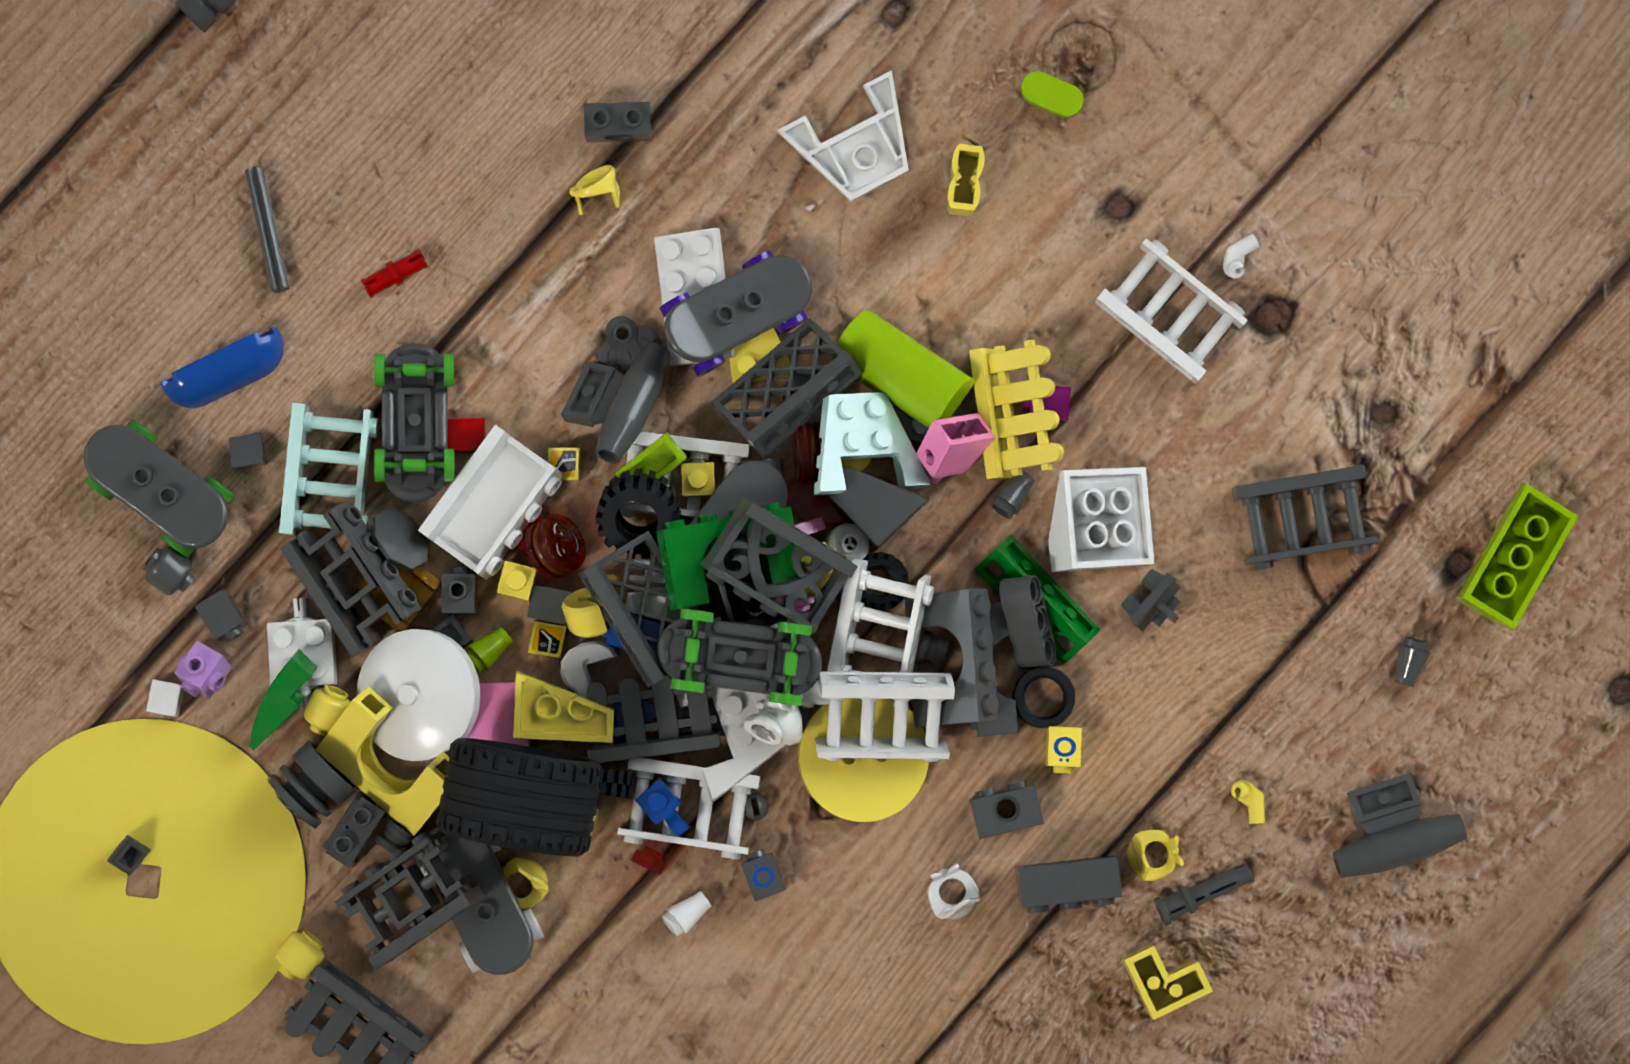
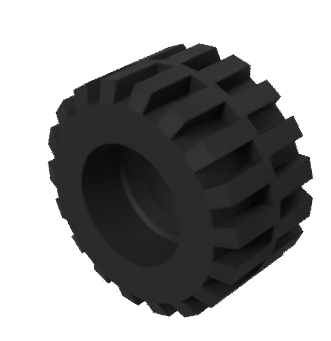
[596,469,681,559]

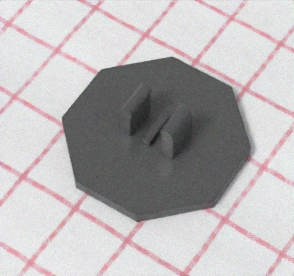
[372,508,428,571]

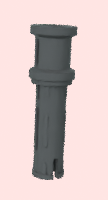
[1154,862,1254,926]

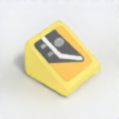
[548,447,581,482]
[528,621,567,659]

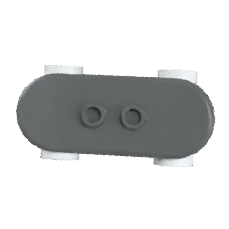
[416,826,544,975]

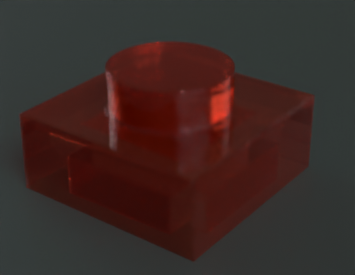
[631,845,667,875]

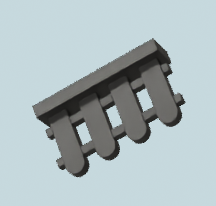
[586,675,721,763]
[285,959,431,1064]

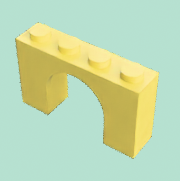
[315,686,449,836]

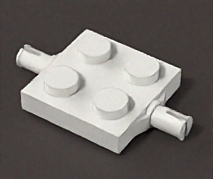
[267,598,337,710]

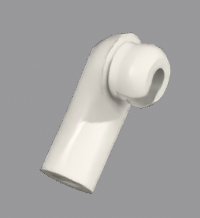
[1223,234,1260,279]

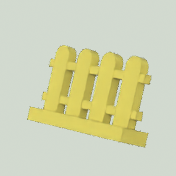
[969,340,1064,480]

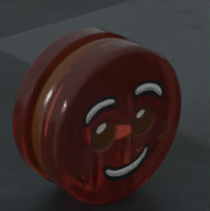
[793,422,822,483]
[525,514,586,579]

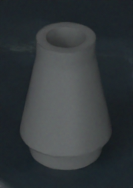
[990,470,1035,519]
[1395,636,1431,687]

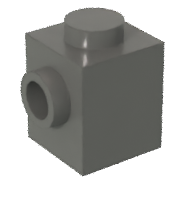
[441,567,478,615]

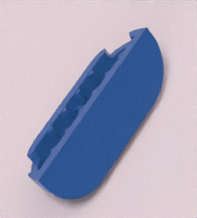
[160,327,284,408]

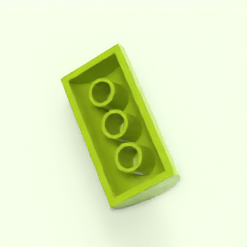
[832,309,976,428]
[1457,483,1579,630]

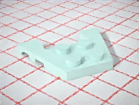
[814,392,931,495]

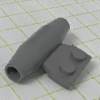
[561,342,670,464]
[1333,773,1467,878]

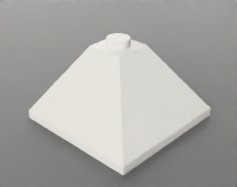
[1048,467,1155,572]

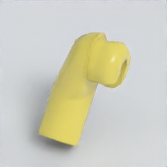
[1231,780,1265,824]

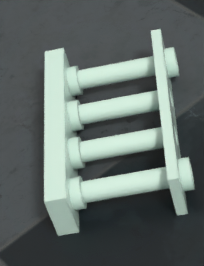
[279,403,379,536]

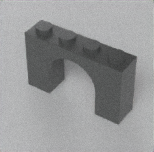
[904,589,999,727]

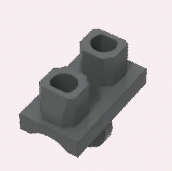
[1121,569,1180,632]

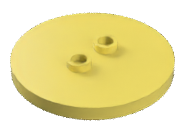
[798,698,929,822]

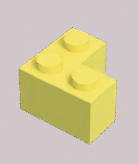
[1121,944,1213,1020]

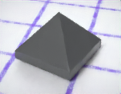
[107,835,151,875]

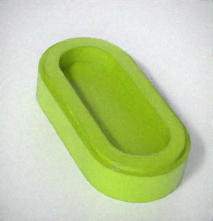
[1021,71,1084,118]

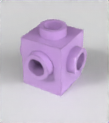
[174,641,232,699]

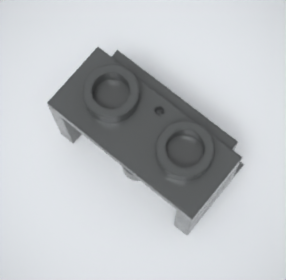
[323,792,388,868]

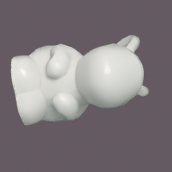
[744,680,829,745]

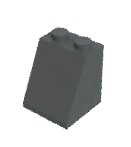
[824,466,926,550]

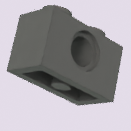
[584,102,652,143]
[969,780,1044,839]

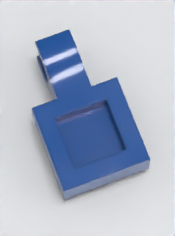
[635,778,690,837]

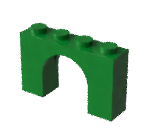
[656,502,802,610]

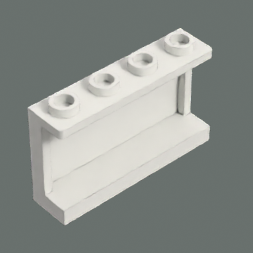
[418,425,564,580]

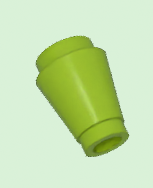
[466,627,513,674]

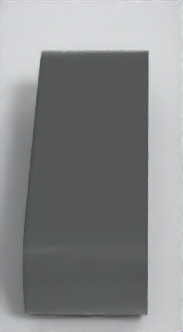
[999,575,1056,669]

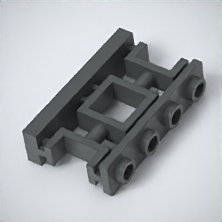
[280,501,421,657]
[335,830,485,969]

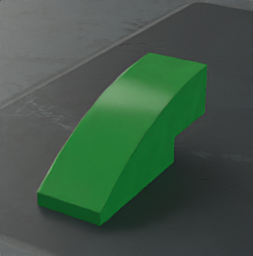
[249,649,318,751]

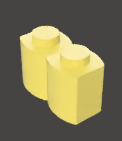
[947,144,985,217]

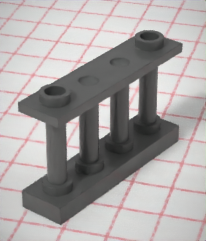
[1232,465,1378,570]

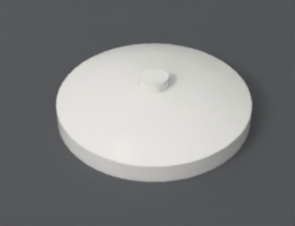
[356,629,480,761]

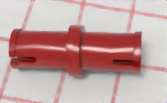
[361,249,428,298]

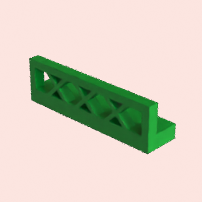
[974,535,1100,665]

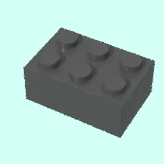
[1015,856,1122,913]

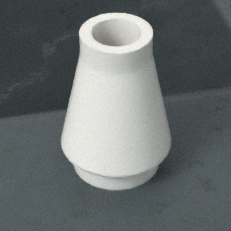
[661,891,712,937]

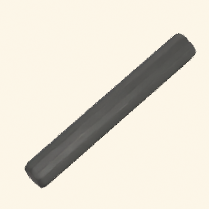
[245,166,289,293]

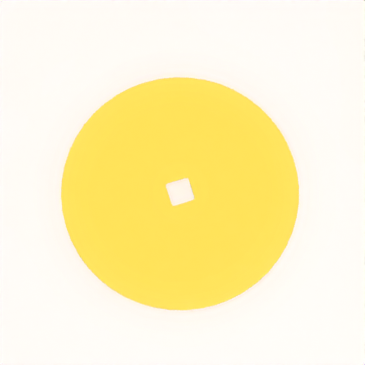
[0,719,306,1044]

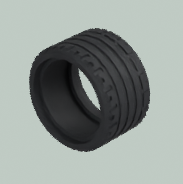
[436,737,603,856]

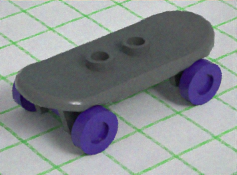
[659,250,812,377]

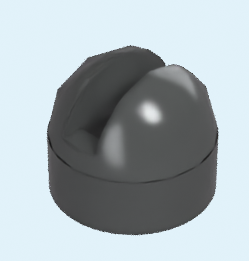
[744,794,769,820]

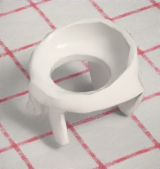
[927,864,980,920]

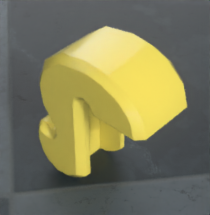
[561,574,626,638]

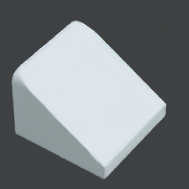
[146,679,184,717]

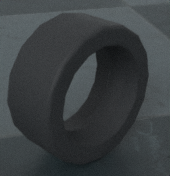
[1012,666,1075,728]

